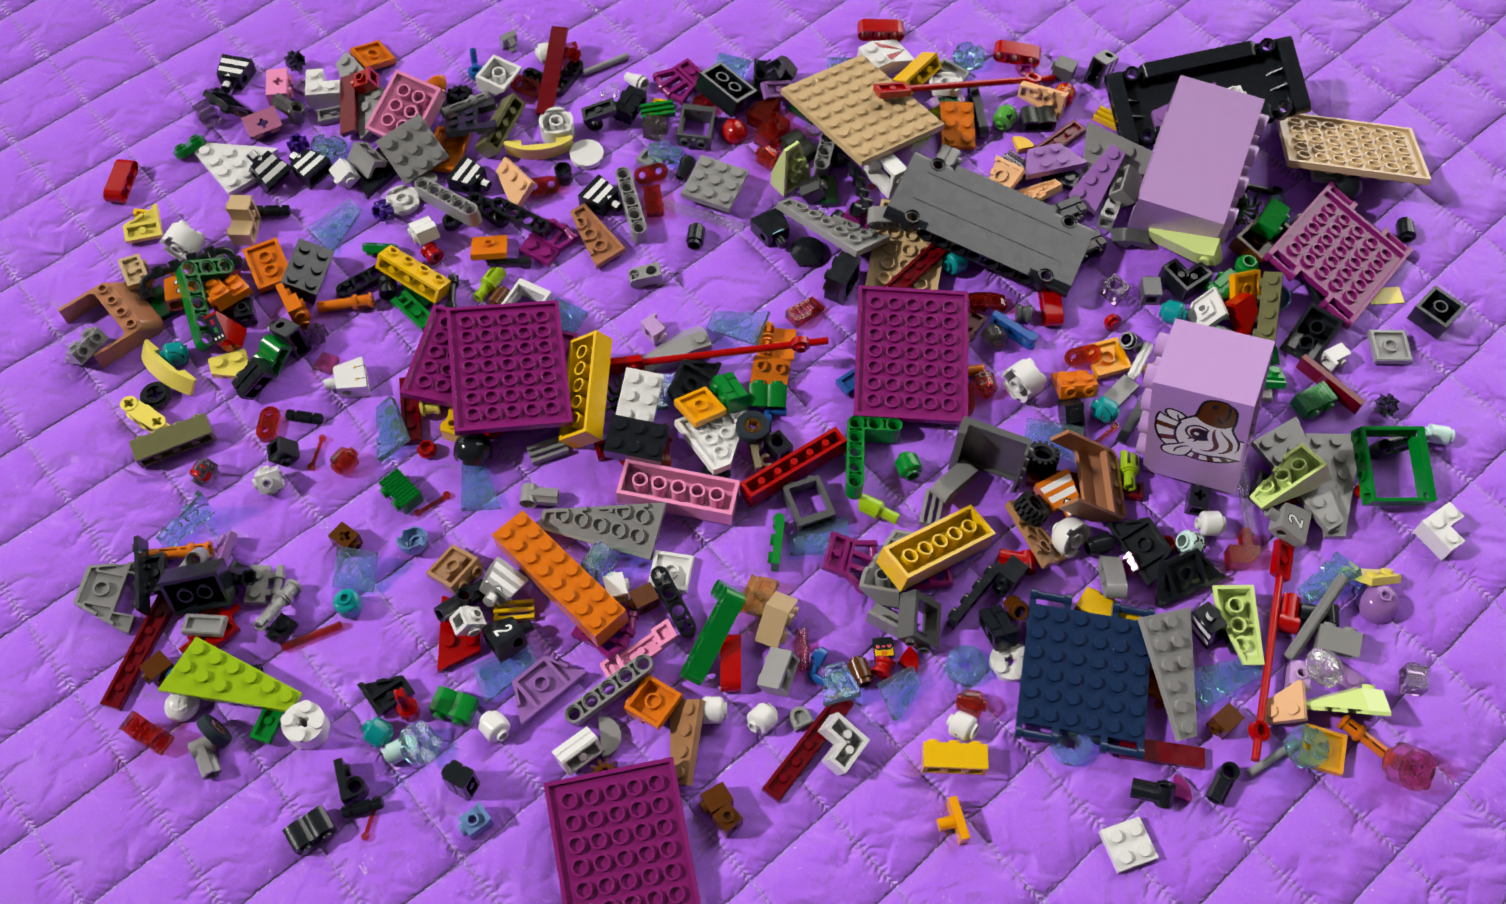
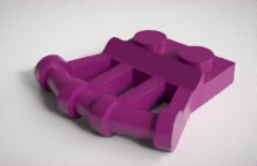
[652,58,702,106]
[519,216,579,267]
[821,531,878,594]
[571,611,639,663]

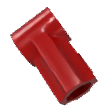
[997,548,1037,575]
[1277,592,1301,635]

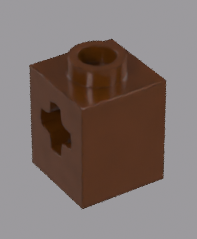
[328,521,364,557]
[627,582,660,616]
[139,650,174,687]
[1206,702,1245,740]
[699,781,734,818]
[712,802,743,839]

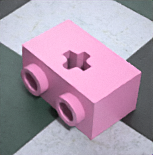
[266,68,293,107]
[241,106,283,140]

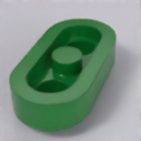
[173,134,207,159]
[362,242,398,255]

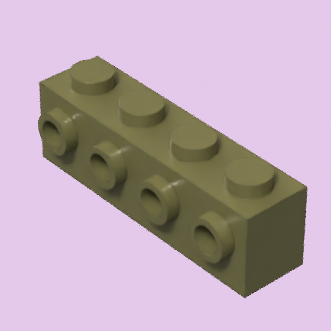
[474,93,526,159]
[1253,271,1283,346]
[129,413,218,468]

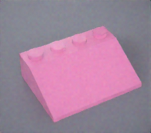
[365,69,446,138]

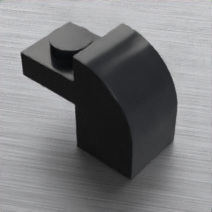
[765,55,798,81]

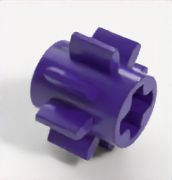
[286,134,310,154]
[372,199,394,222]

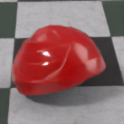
[720,119,747,145]

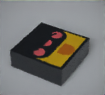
[872,637,895,660]

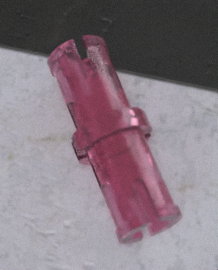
[795,628,811,671]

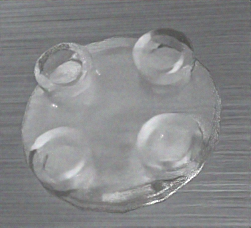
[1305,647,1344,688]

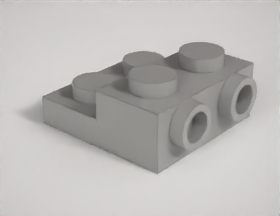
[64,327,109,365]

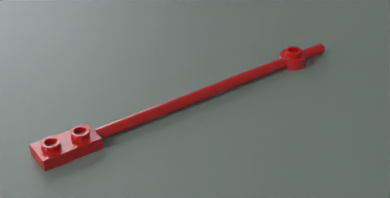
[873,72,1056,99]
[609,336,829,375]
[1248,538,1295,762]

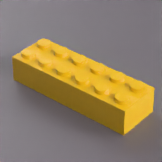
[559,330,613,449]
[876,505,996,592]

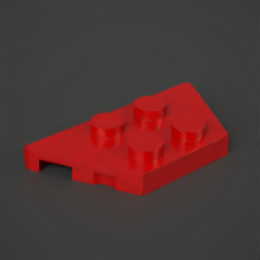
[437,596,482,673]

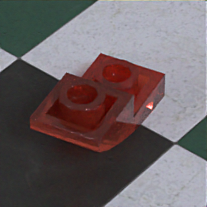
[968,292,1008,312]

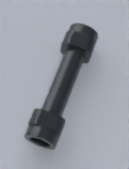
[1245,181,1283,198]
[487,256,531,268]
[445,274,459,308]

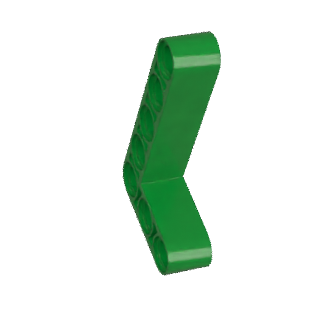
[176,258,234,352]
[845,416,903,500]
[680,579,746,686]

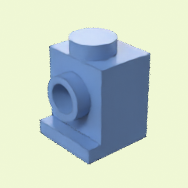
[457,802,494,840]

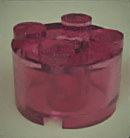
[1382,742,1438,791]

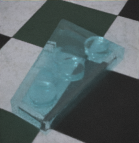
[376,396,411,462]
[1024,418,1085,464]
[461,461,501,511]
[156,490,215,548]
[789,516,849,555]

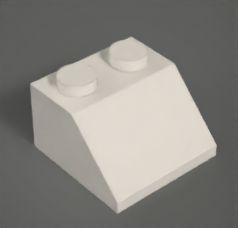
[475,54,522,96]

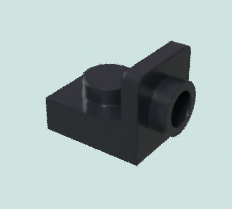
[264,612,299,645]

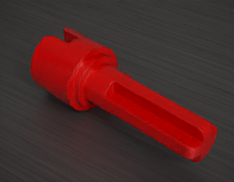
[393,687,421,722]

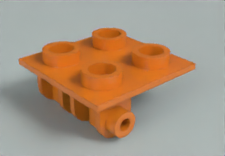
[757,321,797,361]
[748,355,791,392]

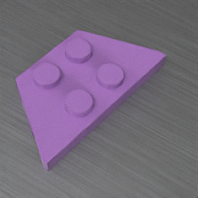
[1024,143,1088,180]
[512,655,586,726]

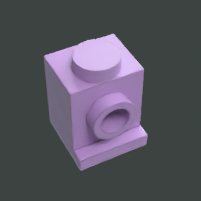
[640,312,668,346]
[1283,660,1312,694]

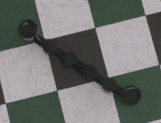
[832,152,873,218]
[138,245,243,300]

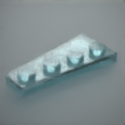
[1194,657,1273,709]

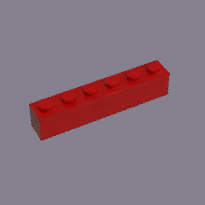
[740,427,847,508]

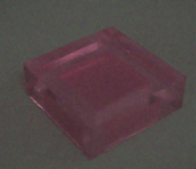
[314,351,340,375]

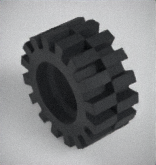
[1026,440,1060,475]
[1013,490,1051,527]

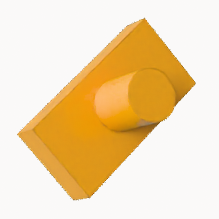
[936,796,970,845]

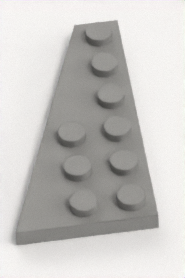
[336,52,385,142]
[1081,121,1152,180]
[776,198,891,257]
[1251,416,1344,534]
[1305,433,1357,539]
[539,502,667,560]
[1138,607,1197,741]

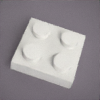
[1098,816,1159,874]

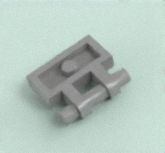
[244,564,286,605]

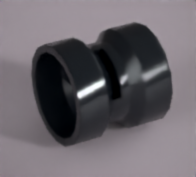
[554,162,573,186]
[378,275,398,300]

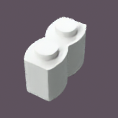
[407,216,441,246]

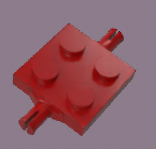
[179,602,242,654]

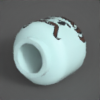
[1176,530,1206,553]

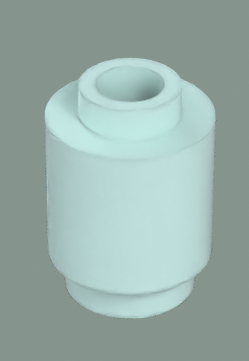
[1425,424,1455,445]
[381,736,415,765]

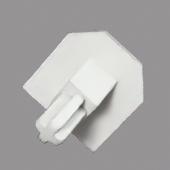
[1188,287,1230,327]

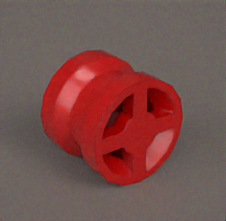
[421,242,444,265]
[871,655,896,680]

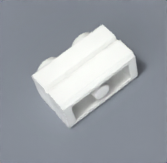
[552,726,605,777]

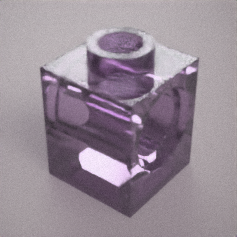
[192,98,222,129]
[1099,273,1131,307]
[1399,662,1429,697]

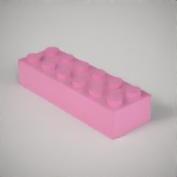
[616,459,740,525]

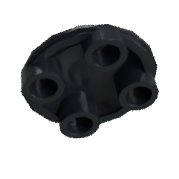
[790,236,825,267]

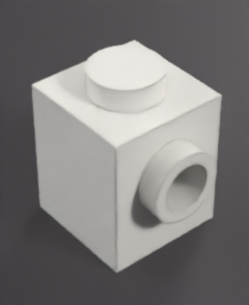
[329,158,360,189]
[602,572,630,603]

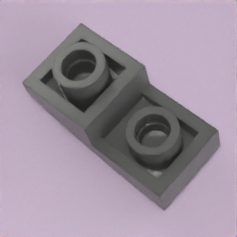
[1110,228,1150,249]

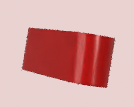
[857,19,904,42]
[993,40,1041,68]
[103,159,138,203]
[1038,289,1064,326]
[720,634,741,692]

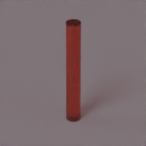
[281,621,343,652]

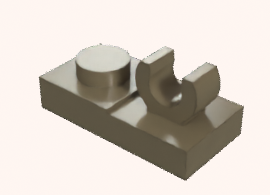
[748,443,771,474]

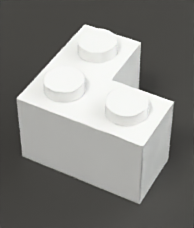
[305,68,341,109]
[1413,502,1465,561]
[818,712,870,775]

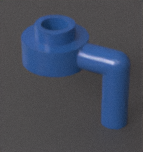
[468,48,483,81]
[764,407,787,433]
[807,646,831,689]

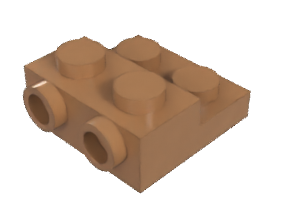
[426,544,485,595]

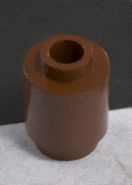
[486,286,510,305]
[1003,595,1029,621]
[847,656,873,688]

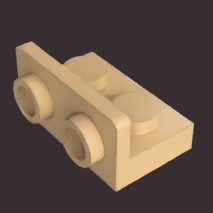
[117,253,155,291]

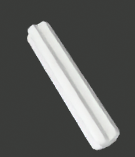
[1128,341,1153,380]

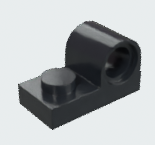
[581,97,617,131]
[333,757,369,805]

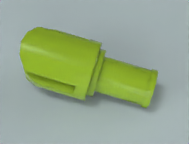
[473,267,506,302]
[1120,450,1140,491]
[858,494,900,525]

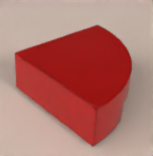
[898,646,919,675]

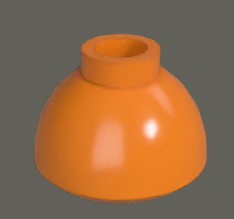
[426,74,447,94]

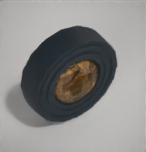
[735,411,770,444]
[196,714,232,748]

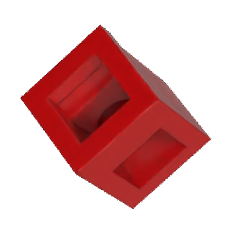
[351,66,379,94]

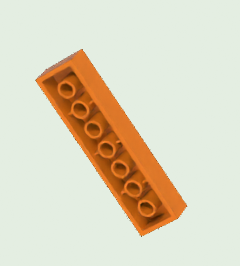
[492,510,629,648]

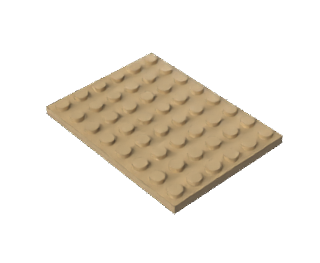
[781,54,944,167]
[1276,111,1431,186]

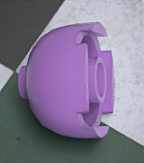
[1355,585,1400,625]

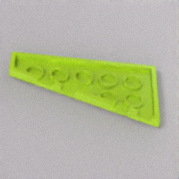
[158,637,303,712]

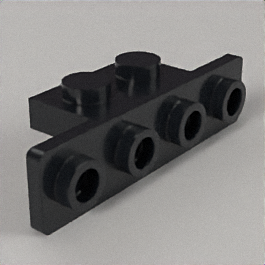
[132,535,168,616]

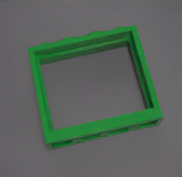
[1351,426,1437,506]

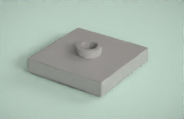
[1367,330,1413,364]

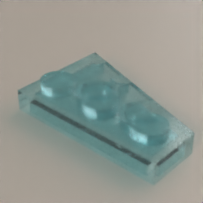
[307,198,362,251]
[706,311,771,345]
[1297,551,1362,604]
[472,643,538,704]

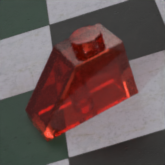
[745,97,781,132]

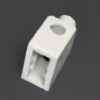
[324,357,371,398]

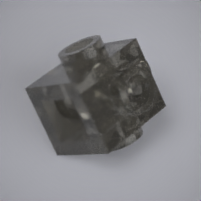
[642,114,669,141]

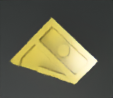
[123,204,163,244]
[208,348,249,380]
[1342,568,1402,586]

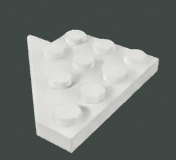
[194,143,279,196]
[674,409,748,475]

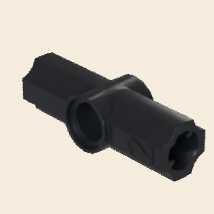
[434,579,486,623]

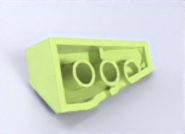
[771,141,811,197]
[1148,228,1222,266]
[1250,443,1331,510]
[1212,585,1265,666]
[1306,684,1391,716]

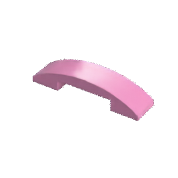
[599,618,678,678]

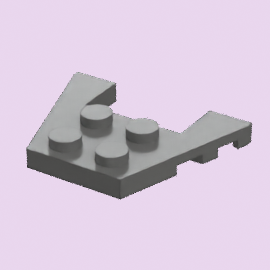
[73,561,136,635]

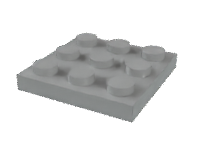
[375,113,449,186]
[681,155,749,213]

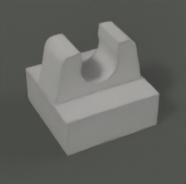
[500,30,517,53]

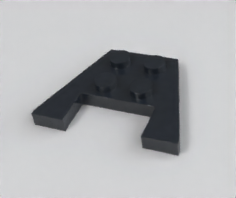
[445,97,498,138]

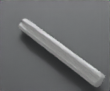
[1284,574,1349,661]

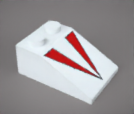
[857,40,914,76]

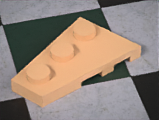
[1017,81,1069,120]
[989,155,1025,189]
[496,157,536,213]
[1016,179,1063,201]

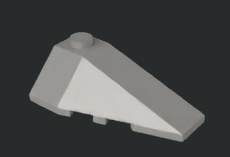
[642,326,712,373]
[859,529,914,608]

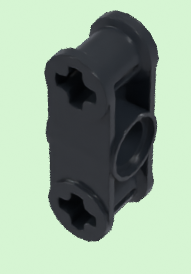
[752,58,771,98]

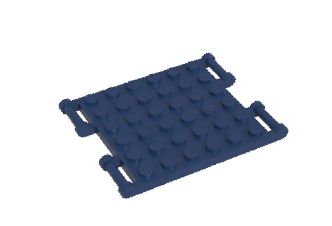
[1014,588,1155,760]

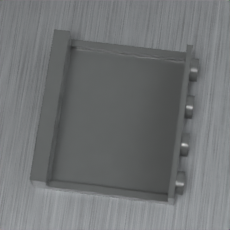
[948,416,1034,492]

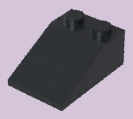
[1280,302,1344,362]

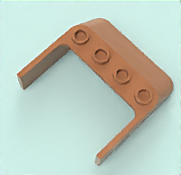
[57,281,165,368]
[1050,429,1126,522]

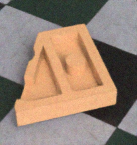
[1265,680,1308,726]

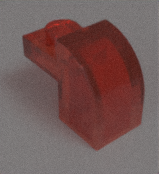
[1223,527,1261,571]
[118,710,175,756]

